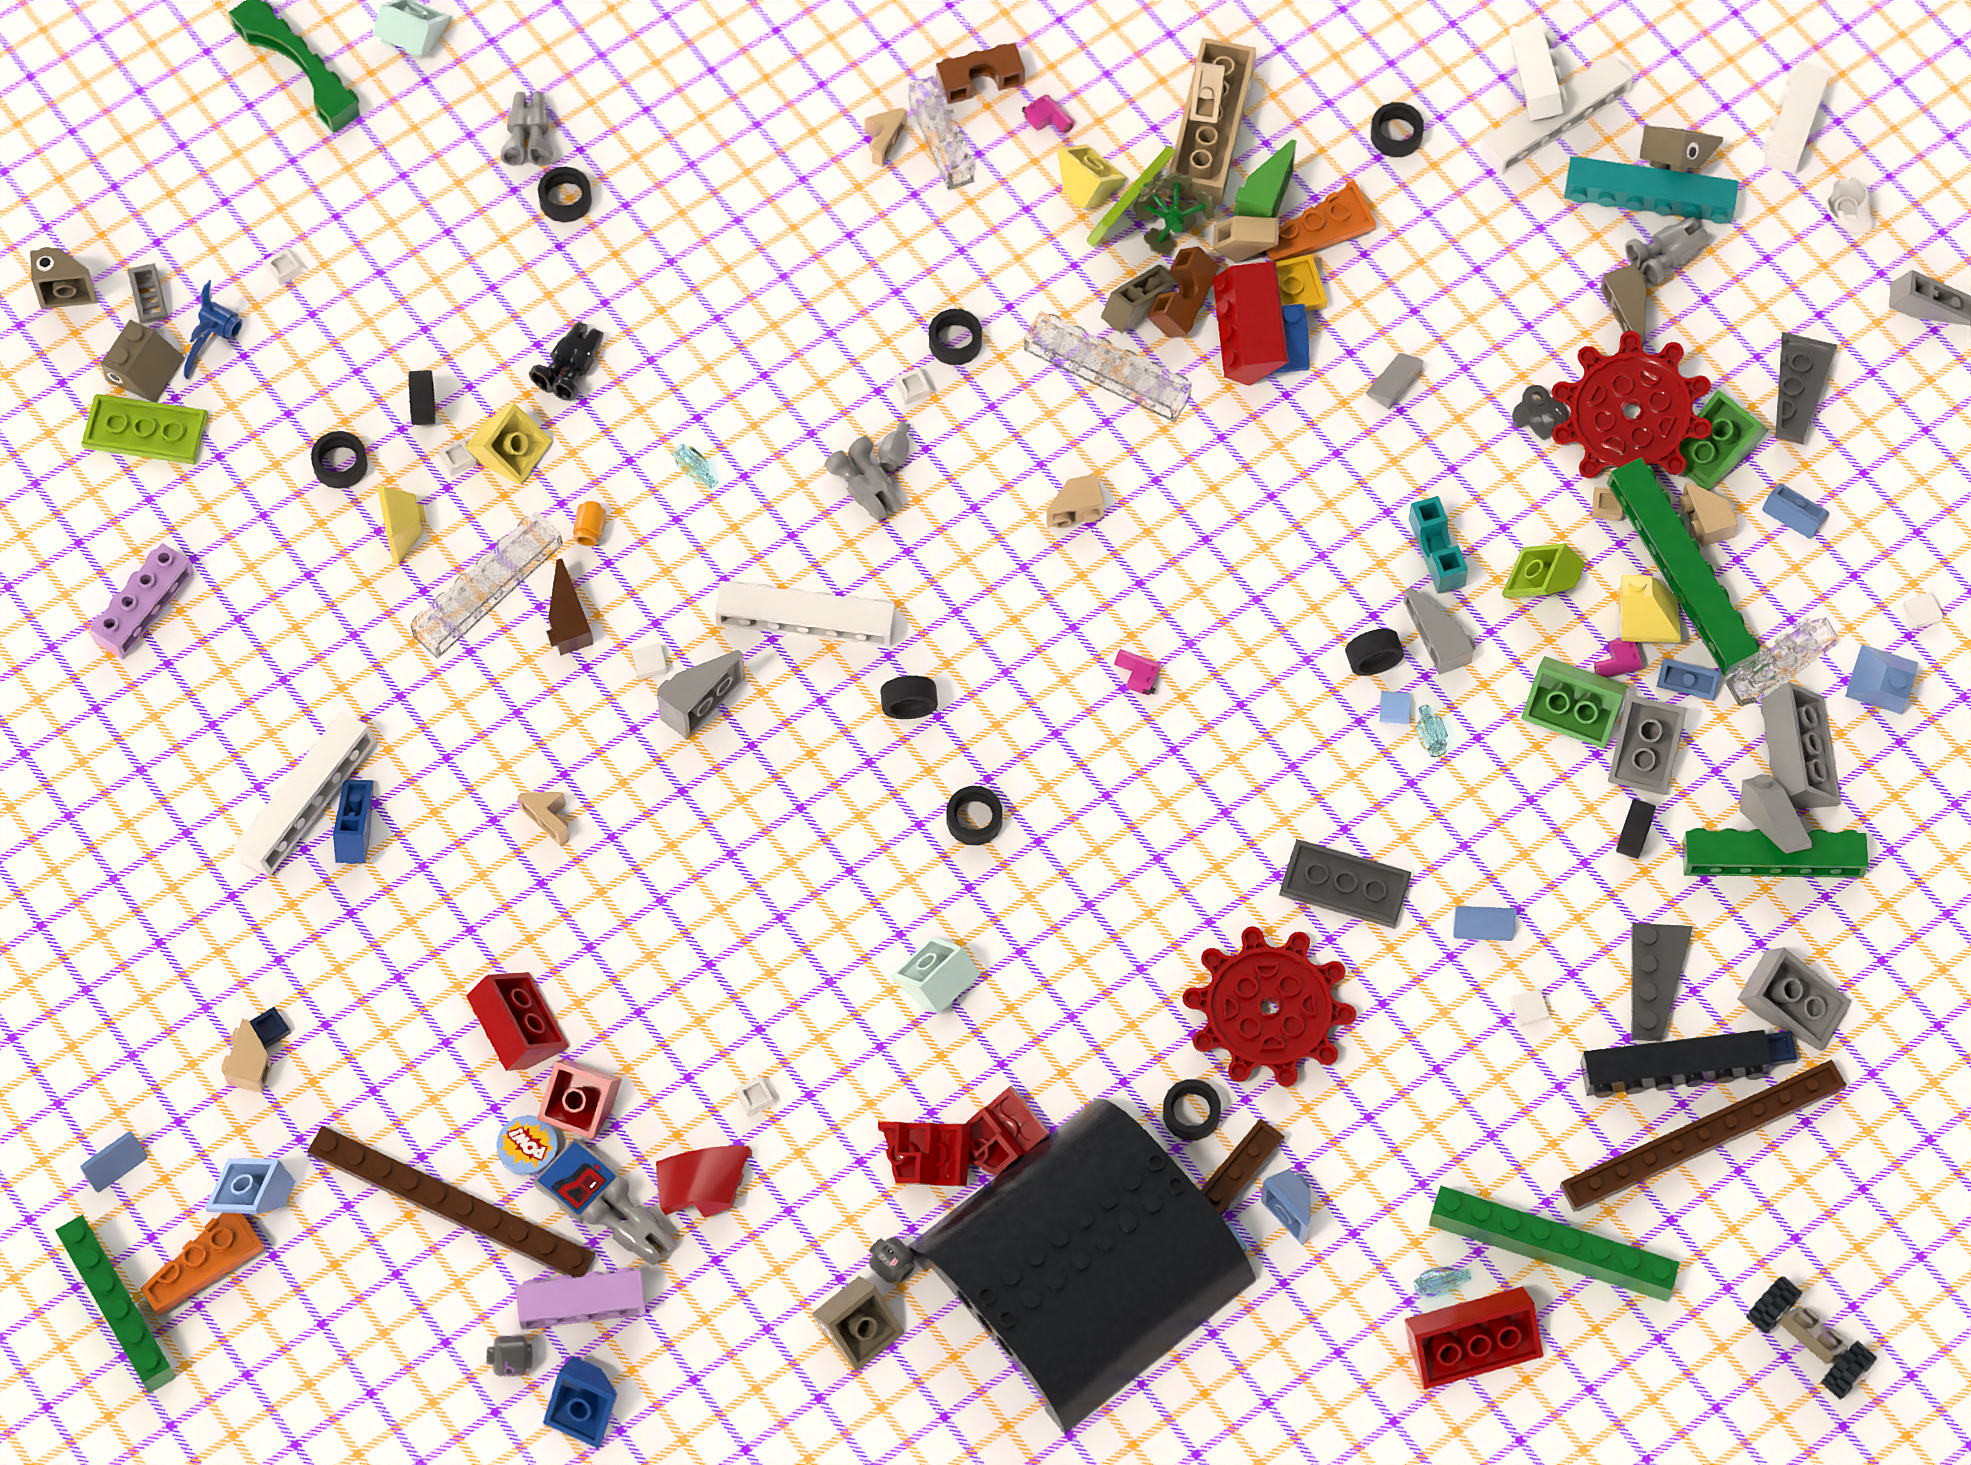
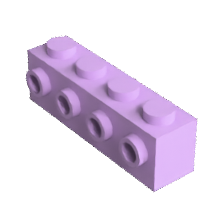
[89,542,194,660]
[515,1267,646,1330]

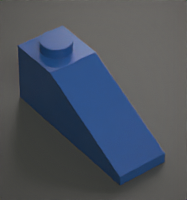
[333,780,374,864]

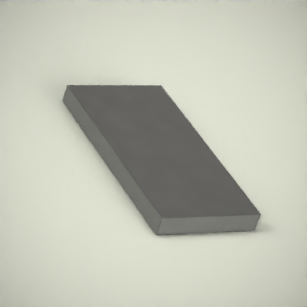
[1279,839,1412,929]

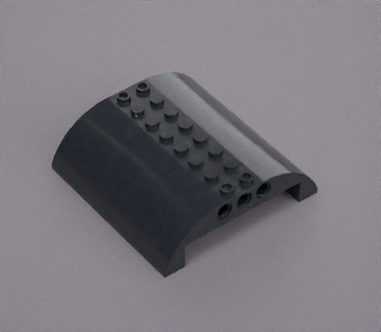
[907,1098,1256,1435]

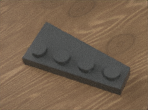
[1776,332,1837,445]
[1631,923,1693,1042]

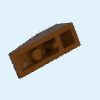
[546,558,593,656]

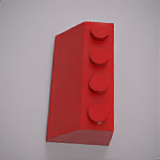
[1213,261,1288,386]
[1404,1286,1544,1390]

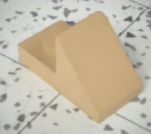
[1189,62,1225,123]
[864,107,907,167]
[517,792,569,846]

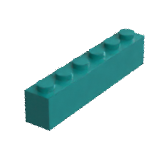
[1563,156,1739,224]

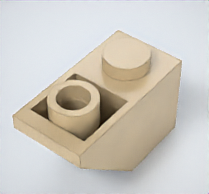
[1213,216,1279,263]
[1046,474,1105,528]
[1679,483,1738,547]
[221,1018,272,1093]

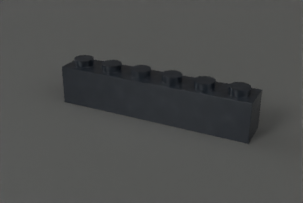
[1580,1030,1772,1098]

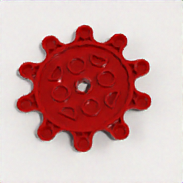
[1551,331,1712,479]
[1182,926,1357,1087]

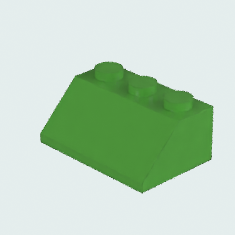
[1521,656,1628,749]

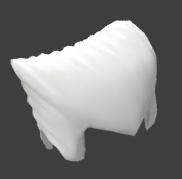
[1825,177,1874,233]

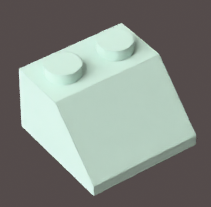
[372,0,452,56]
[890,936,981,1014]

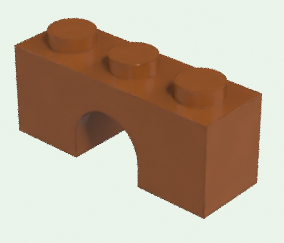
[935,42,1025,105]
[1147,246,1220,338]

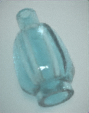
[671,443,718,489]
[1416,705,1448,758]
[1413,1266,1471,1299]

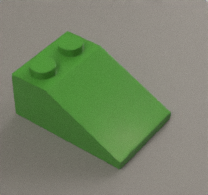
[1233,139,1297,218]
[1679,389,1769,491]

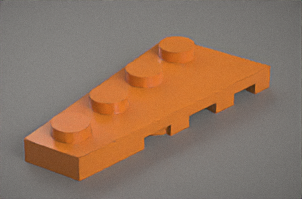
[1265,179,1377,262]
[140,1213,265,1316]

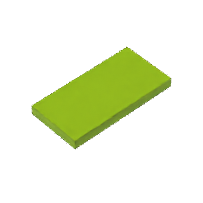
[1086,145,1176,248]
[81,394,208,465]

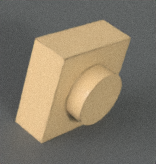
[1592,487,1622,521]

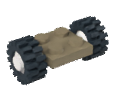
[1746,1276,1877,1400]

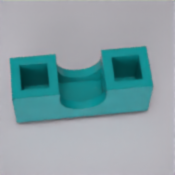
[1408,495,1468,593]

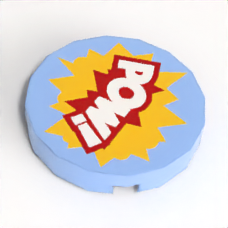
[496,1115,558,1176]

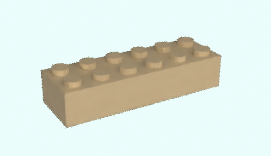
[1167,37,1257,206]

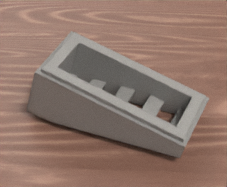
[127,263,168,324]

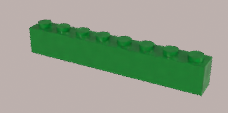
[1607,457,1760,677]
[1428,1185,1680,1302]

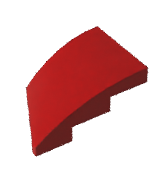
[964,1086,1050,1176]
[878,1122,970,1187]
[655,1145,753,1218]

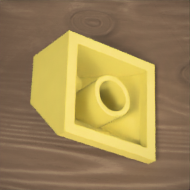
[1057,144,1128,209]
[465,403,553,484]
[377,486,427,564]
[1618,575,1681,643]

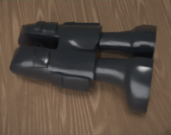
[528,321,604,401]

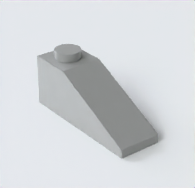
[1889,270,1971,326]
[1403,587,1476,675]
[1739,774,1812,853]

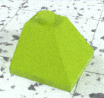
[1502,543,1586,598]

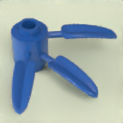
[183,279,243,379]

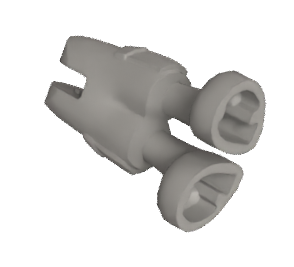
[500,91,553,166]
[1625,217,1711,285]
[824,436,902,521]
[583,1176,675,1265]

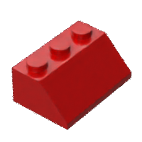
[466,972,569,1071]

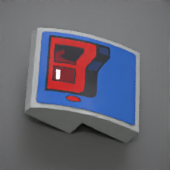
[532,1138,620,1224]

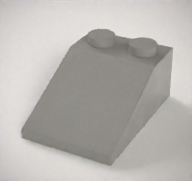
[657,650,745,740]
[1607,695,1687,795]
[1737,947,1851,1051]

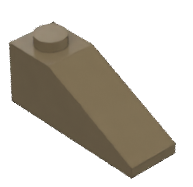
[1100,264,1178,334]
[1600,264,1647,349]

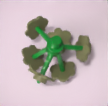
[1133,172,1216,255]

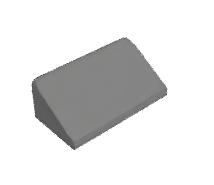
[1366,352,1424,409]

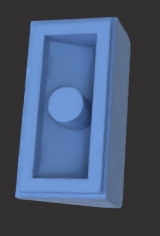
[1762,483,1830,539]
[1656,657,1721,701]
[1453,906,1516,941]
[80,1131,147,1193]

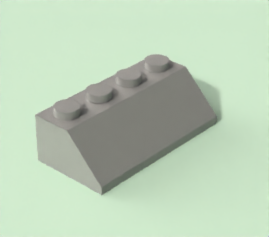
[1760,682,1841,809]

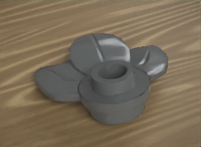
[1512,385,1569,440]

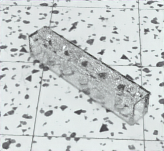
[1024,310,1192,423]
[410,511,563,659]

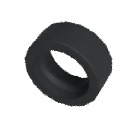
[1370,102,1424,158]
[537,166,592,223]
[929,309,982,365]
[408,370,436,425]
[311,431,368,489]
[1345,628,1405,676]
[880,675,938,720]
[946,786,1002,846]
[1616,798,1656,859]
[1163,1079,1221,1141]

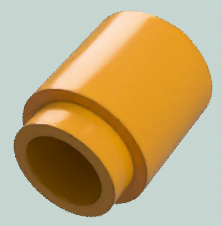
[573,501,606,546]

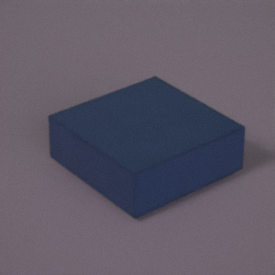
[249,1006,291,1049]
[1766,1031,1797,1066]

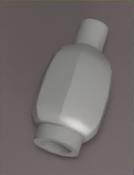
[878,422,910,472]

